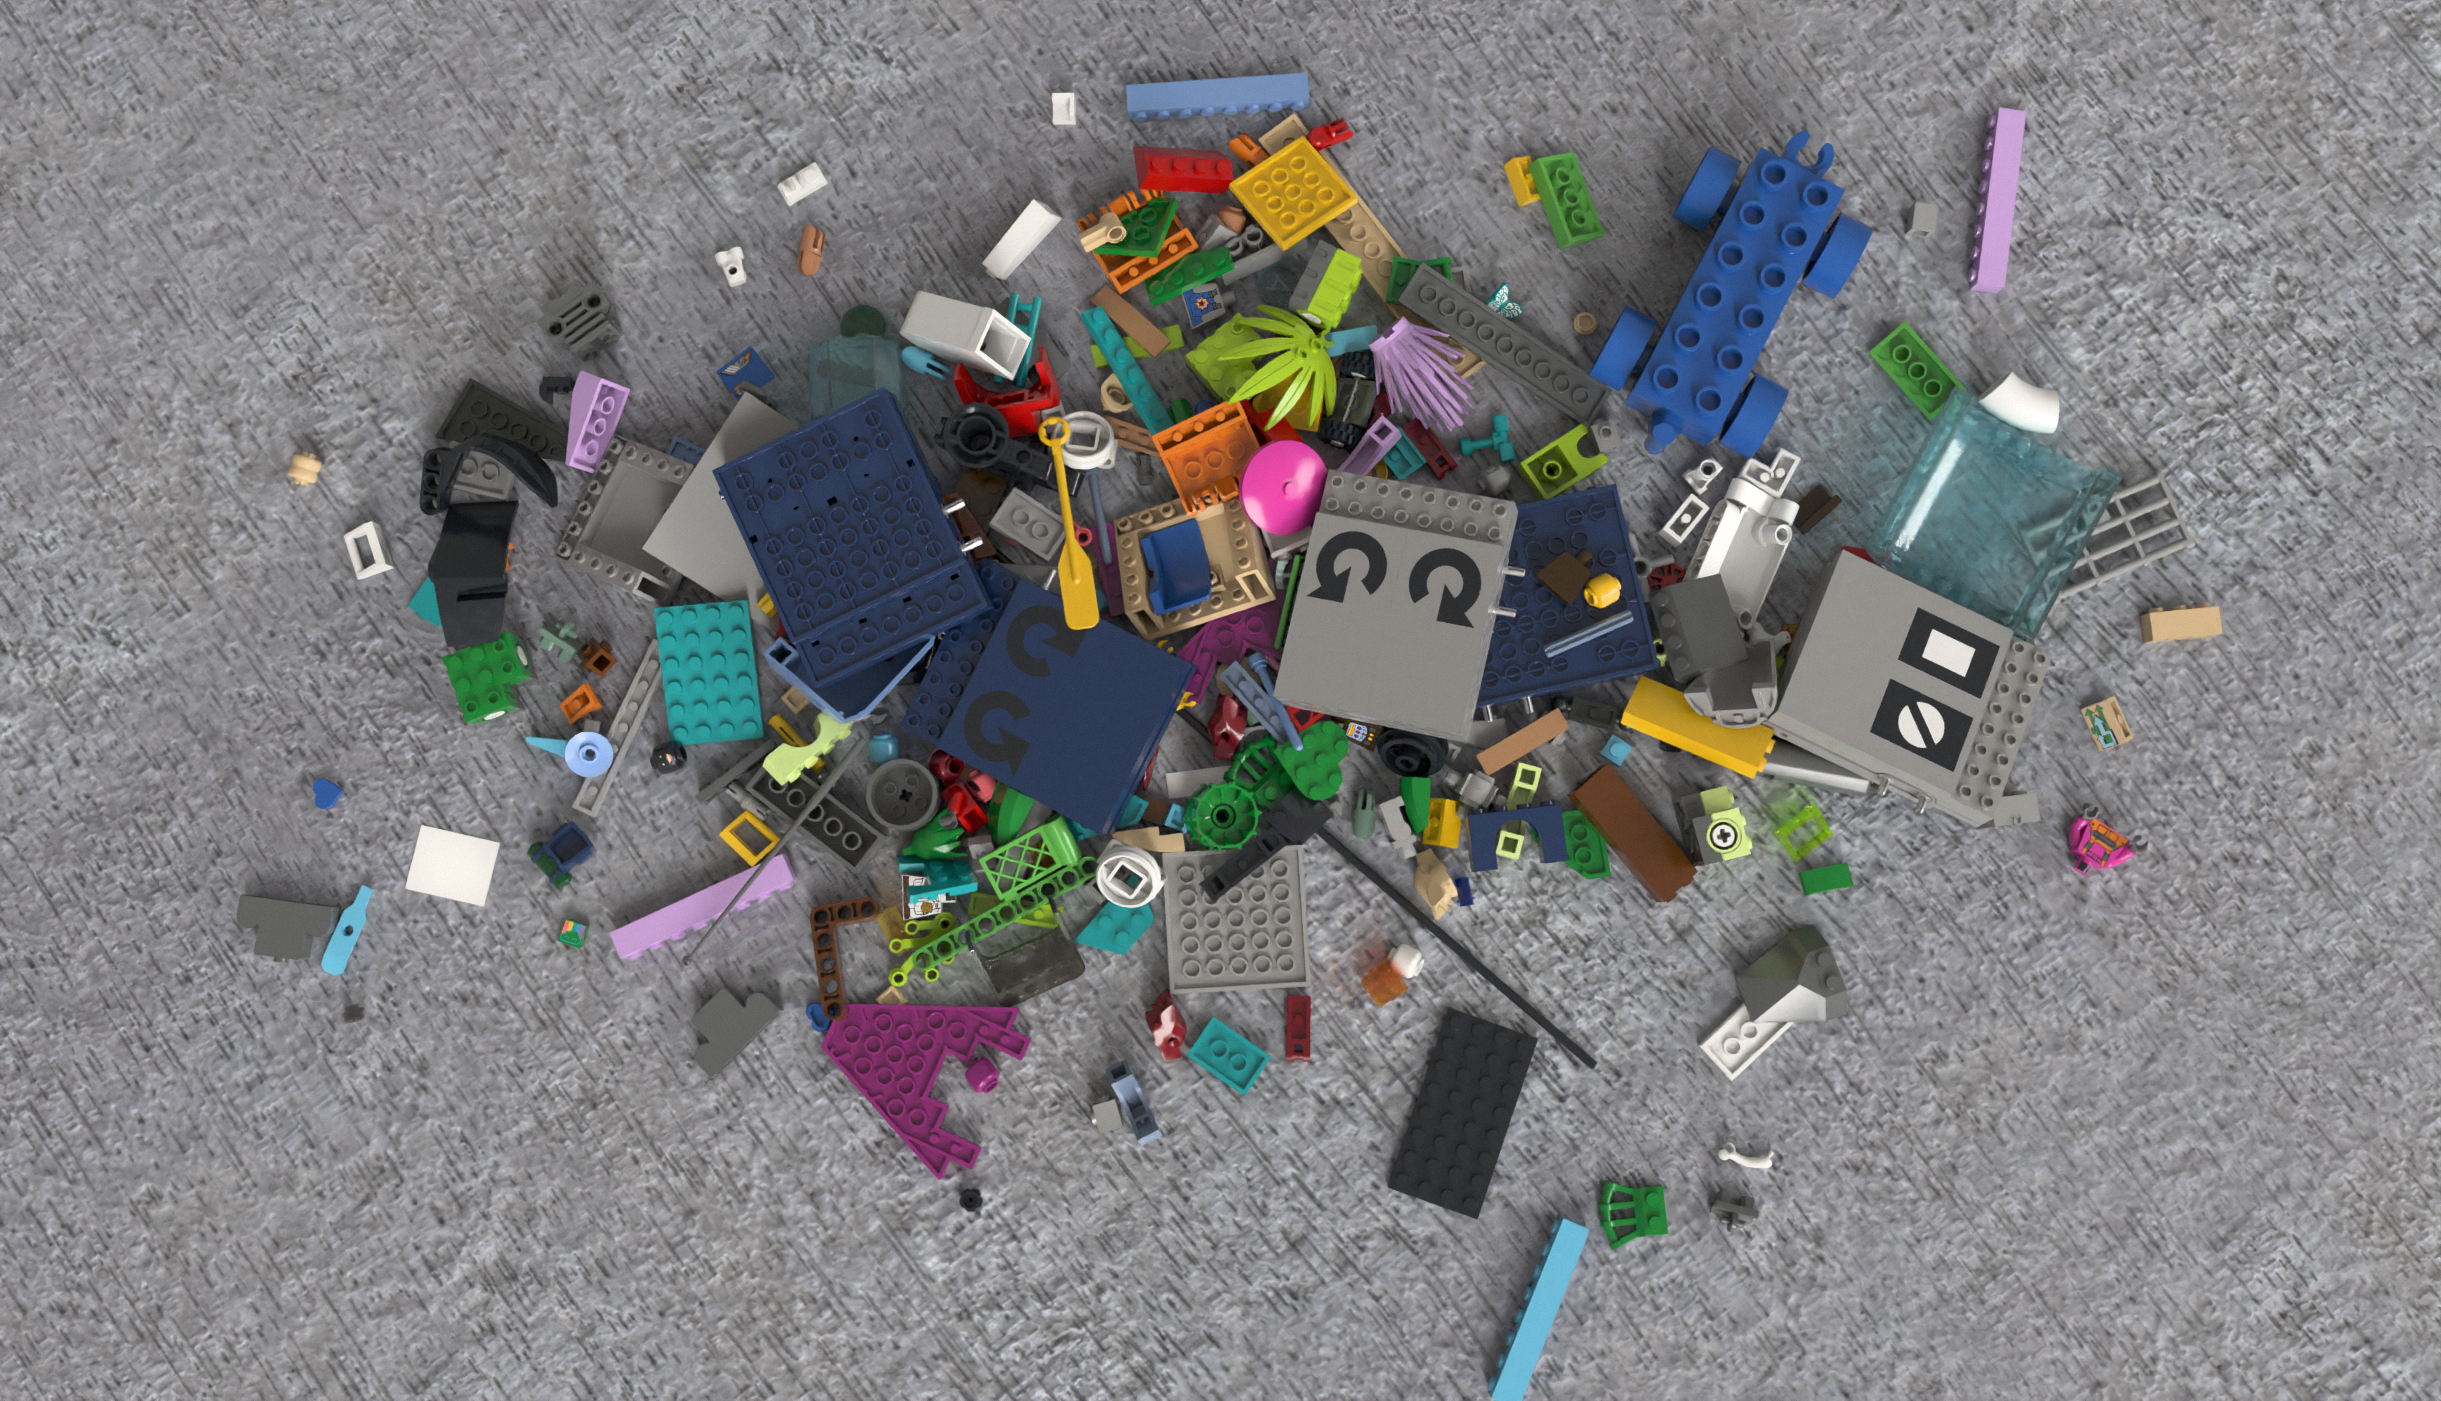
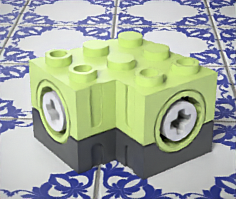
[1672,786,1752,867]

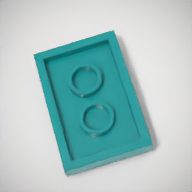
[1186,1016,1271,1096]

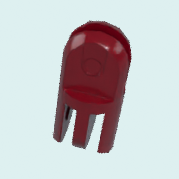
[1357,391,1395,436]

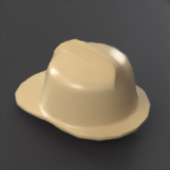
[1100,372,1133,413]

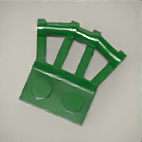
[1385,256,1454,305]
[1223,733,1295,813]
[1598,1180,1668,1250]

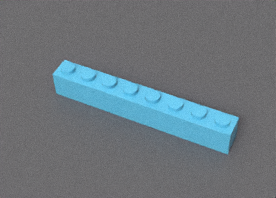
[1487,1215,1590,1401]

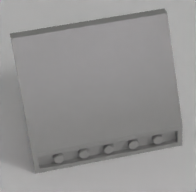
[553,434,696,607]

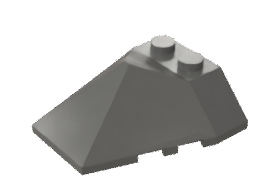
[1735,925,1847,1022]

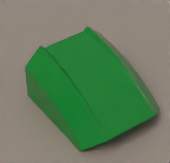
[1400,777,1431,836]
[988,780,1035,844]

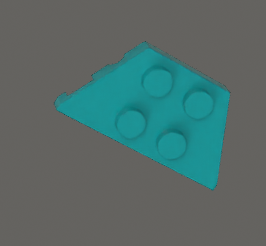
[1075,873,1155,955]

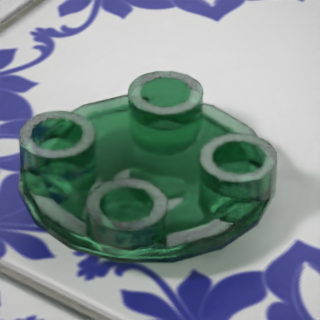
[841,305,886,350]

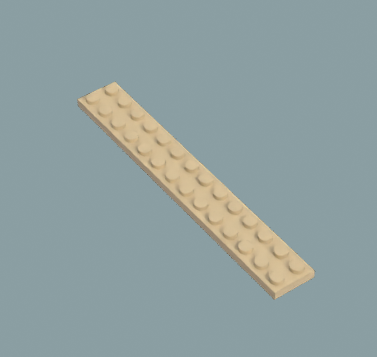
[1258,113,1487,387]

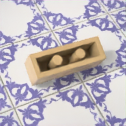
[2140,603,2223,643]

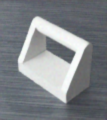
[344,521,394,579]

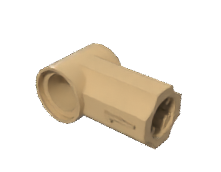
[1077,212,1126,253]

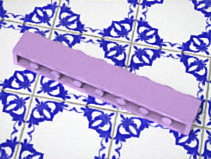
[1968,107,2026,294]
[610,854,798,961]

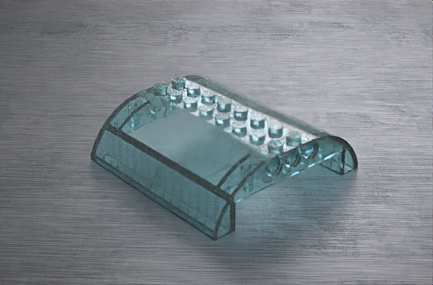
[1865,386,2123,640]

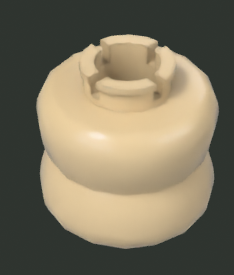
[287,451,322,487]

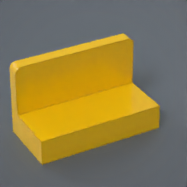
[1422,798,1463,848]

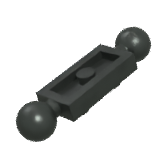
[1550,696,1633,732]

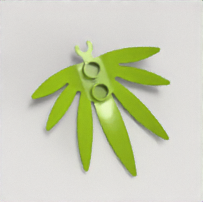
[1216,304,1336,432]

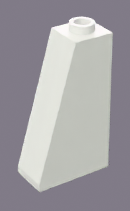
[982,199,1062,280]

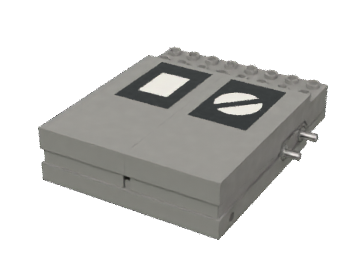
[1760,550,2053,827]

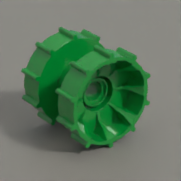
[1180,781,1262,851]

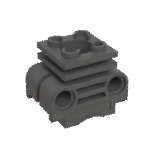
[536,280,622,362]

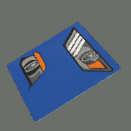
[716,346,775,401]

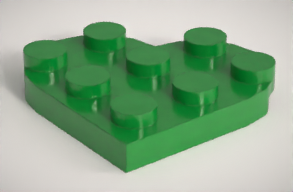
[1272,721,1349,800]

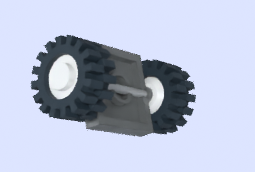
[1317,352,1382,451]

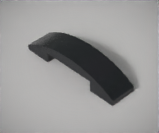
[1199,826,1287,902]

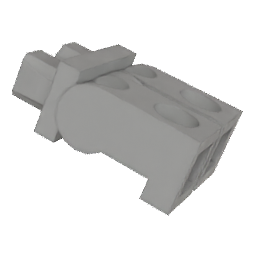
[1376,796,1417,860]

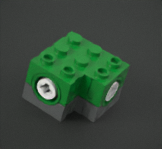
[442,631,538,726]

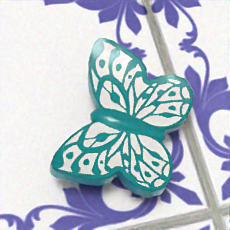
[1484,282,1524,319]

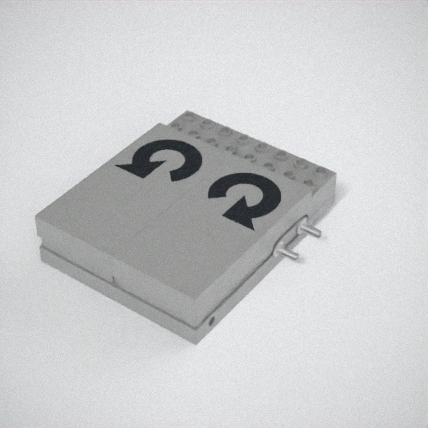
[1273,469,1525,743]

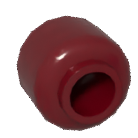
[929,749,964,781]

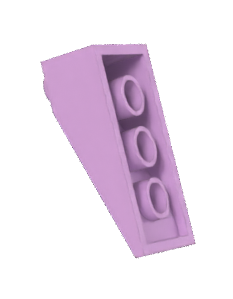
[565,370,630,474]

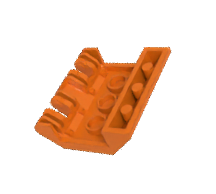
[1076,189,1199,294]
[1151,400,1260,518]

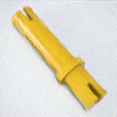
[768,713,827,773]

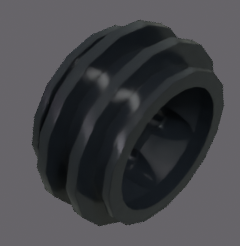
[1377,726,1449,778]

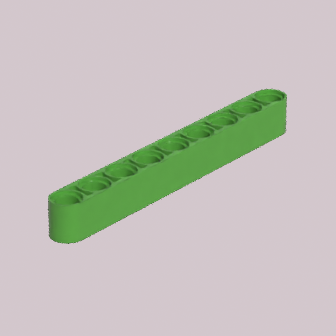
[912,856,1099,971]

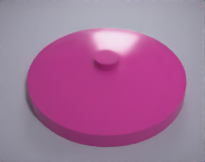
[1239,439,1328,535]

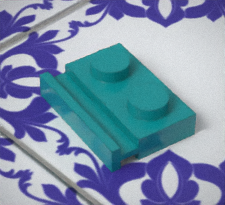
[1382,426,1427,482]

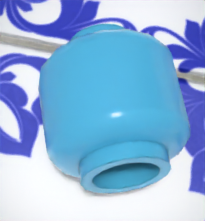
[868,732,900,767]

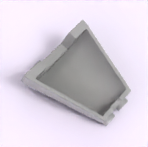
[1683,638,1778,729]

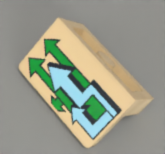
[2081,695,2134,751]

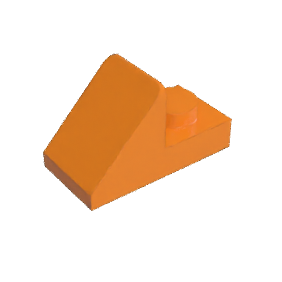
[559,683,603,725]

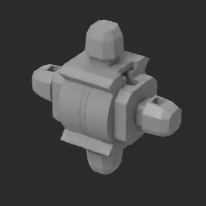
[1445,765,1507,820]

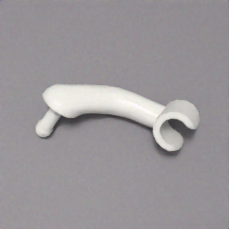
[1718,1142,1773,1168]

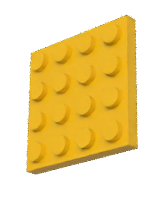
[1229,136,1358,252]

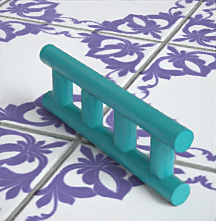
[993,293,1042,388]

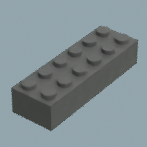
[745,765,889,874]

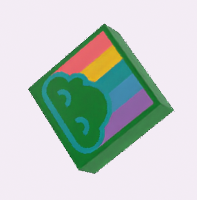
[558,919,589,948]

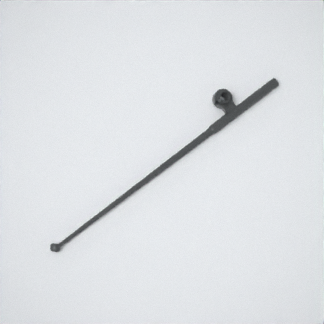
[682,736,867,966]

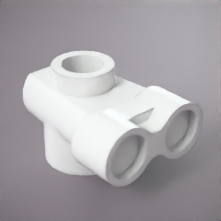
[715,247,746,287]
[1681,456,1723,496]

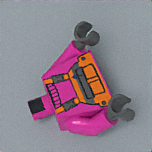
[2069,803,2148,875]

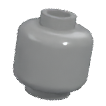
[1476,464,1512,498]

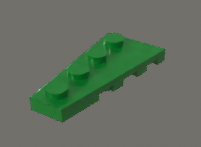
[1144,246,1235,307]

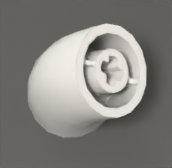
[1977,371,2059,434]

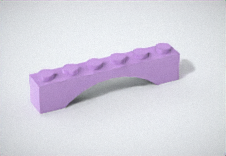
[1310,415,1402,528]

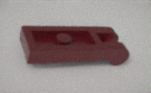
[1401,417,1458,480]
[1286,995,1311,1062]

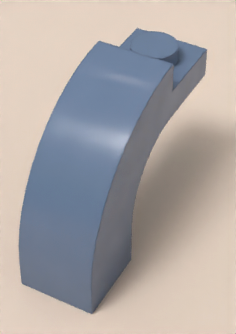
[1105,1059,1162,1146]

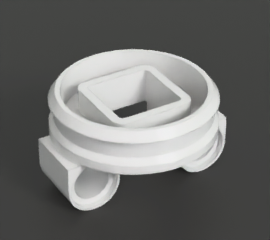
[1048,411,1118,469]
[1096,839,1167,908]

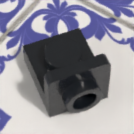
[539,376,576,404]

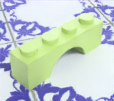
[763,712,854,786]
[1495,762,1542,860]

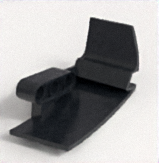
[428,501,519,647]

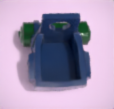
[527,821,595,889]

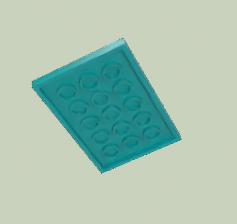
[654,599,765,745]

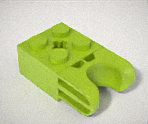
[1516,424,1609,501]

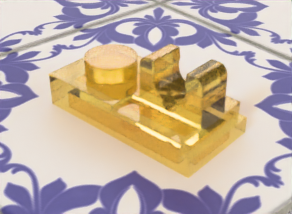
[874,904,914,956]

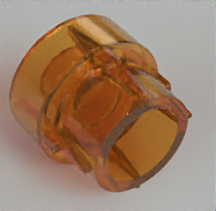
[1360,958,1409,1007]

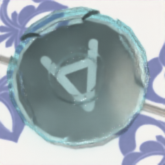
[1257,261,1301,308]

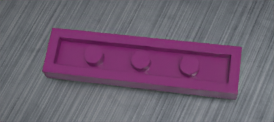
[1090,522,1126,618]

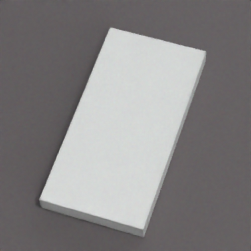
[1698,1002,1794,1081]

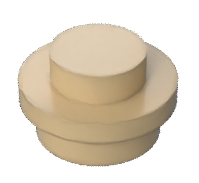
[1573,312,1596,335]

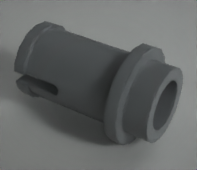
[1136,455,1155,486]

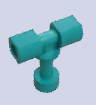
[1459,414,1516,464]

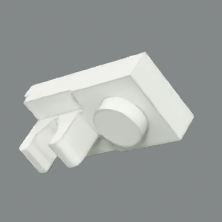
[777,162,828,206]

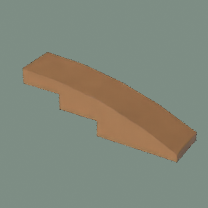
[1090,285,1171,359]
[1476,708,1570,775]

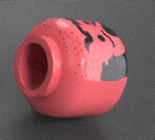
[965,768,998,803]

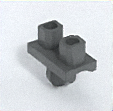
[1709,1190,1759,1233]

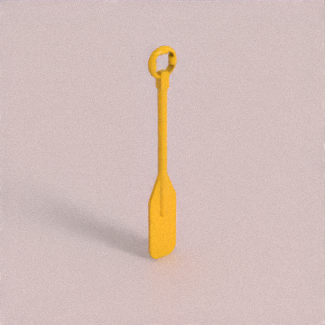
[1038,417,1099,630]

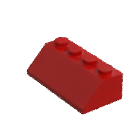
[1133,146,1234,194]

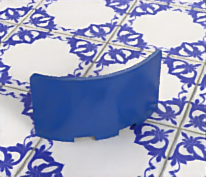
[1140,519,1212,616]

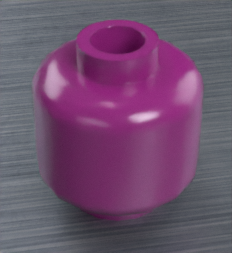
[964,1058,1000,1094]

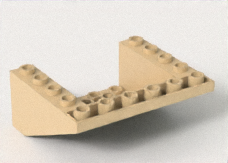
[1114,485,1276,641]

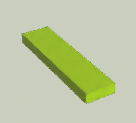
[1091,324,1185,369]
[968,892,1064,930]

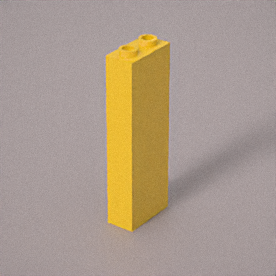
[1621,675,1775,779]

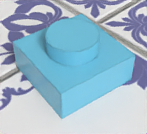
[1599,734,1632,767]
[1162,803,1187,833]

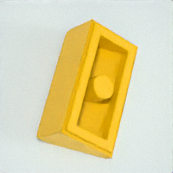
[1504,156,1541,206]

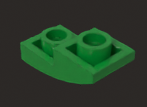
[1798,863,1854,896]

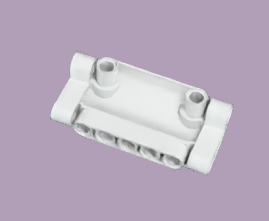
[1682,478,1800,638]

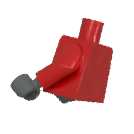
[940,779,988,850]

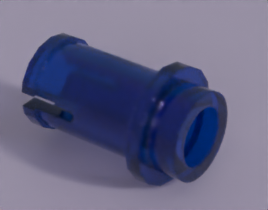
[1454,877,1475,907]

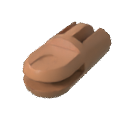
[796,224,826,276]

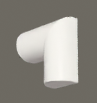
[1737,448,1801,498]

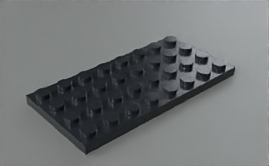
[1387,1007,1538,1220]

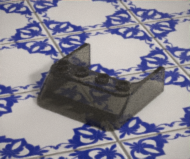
[964,894,1086,1007]

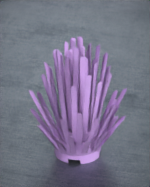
[1368,316,1474,432]

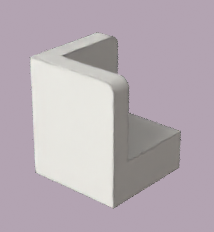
[1052,93,1076,125]

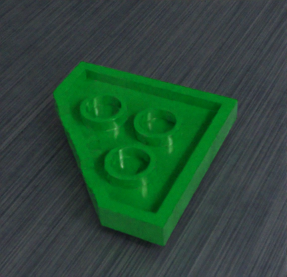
[1093,197,1178,257]
[1530,810,1611,880]

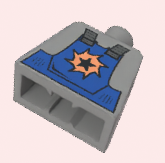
[1180,283,1236,334]

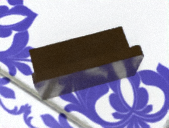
[1793,485,1843,535]

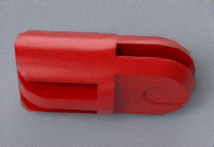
[1306,117,1353,151]

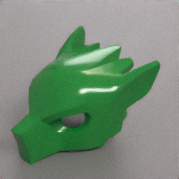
[902,808,968,859]

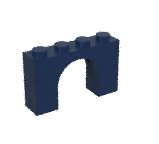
[1464,800,1568,872]

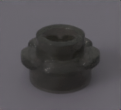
[341,1004,365,1023]

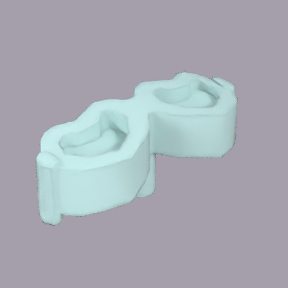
[1275,560,1291,590]

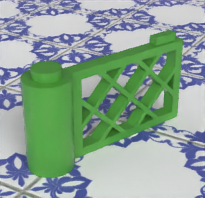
[977,813,1082,902]

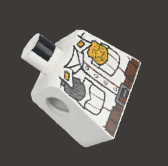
[902,875,957,920]

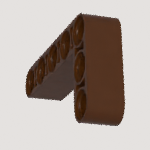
[810,897,881,1022]

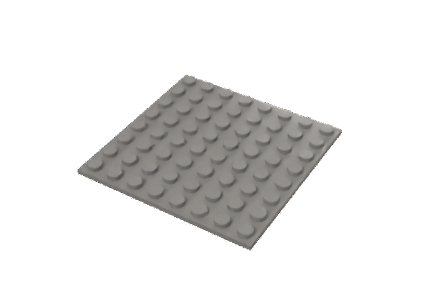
[642,391,800,640]

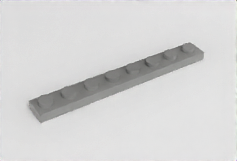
[572,639,662,817]

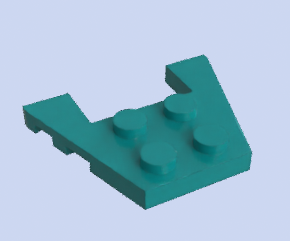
[896,855,978,904]

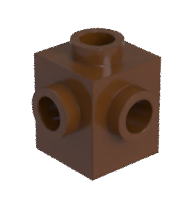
[577,637,617,678]

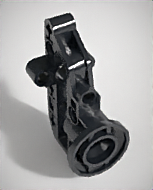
[934,402,1085,498]

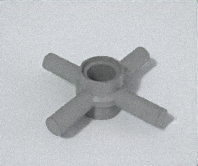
[1628,533,1675,603]

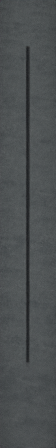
[993,545,1598,1070]

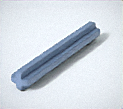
[1543,610,1634,658]

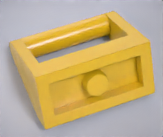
[719,809,780,867]

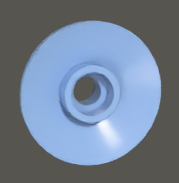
[565,731,613,777]

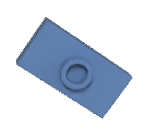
[666,436,706,466]

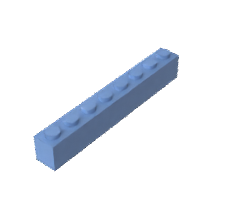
[1126,72,1309,121]

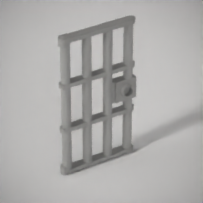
[2017,471,2195,606]

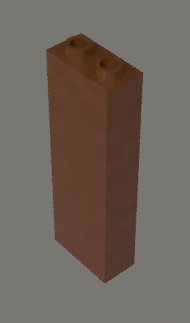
[1567,763,1698,903]

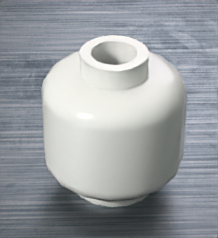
[1387,944,1424,978]

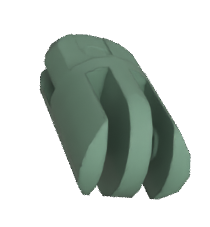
[1352,788,1376,839]

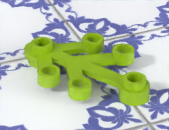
[888,911,957,987]

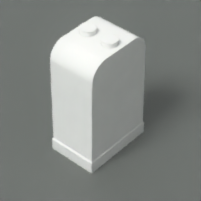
[899,291,1031,380]

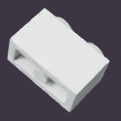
[1658,493,1710,548]

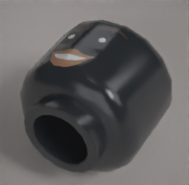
[650,741,687,774]

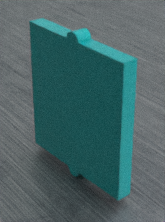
[407,576,442,627]

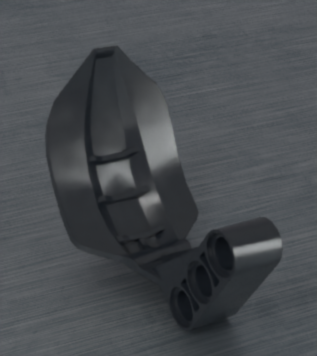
[419,434,558,515]

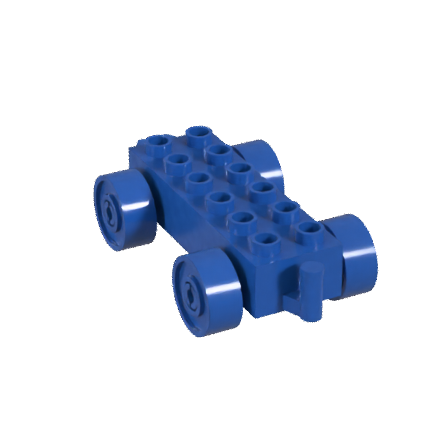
[1588,131,1873,459]

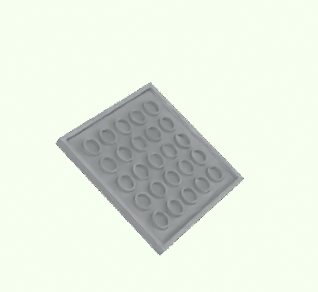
[1162,845,1311,994]

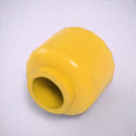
[1584,573,1621,608]

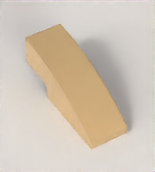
[1112,827,1186,853]

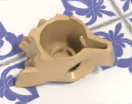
[1414,848,1458,920]

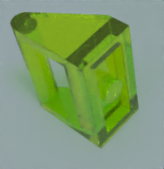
[1772,804,1833,863]

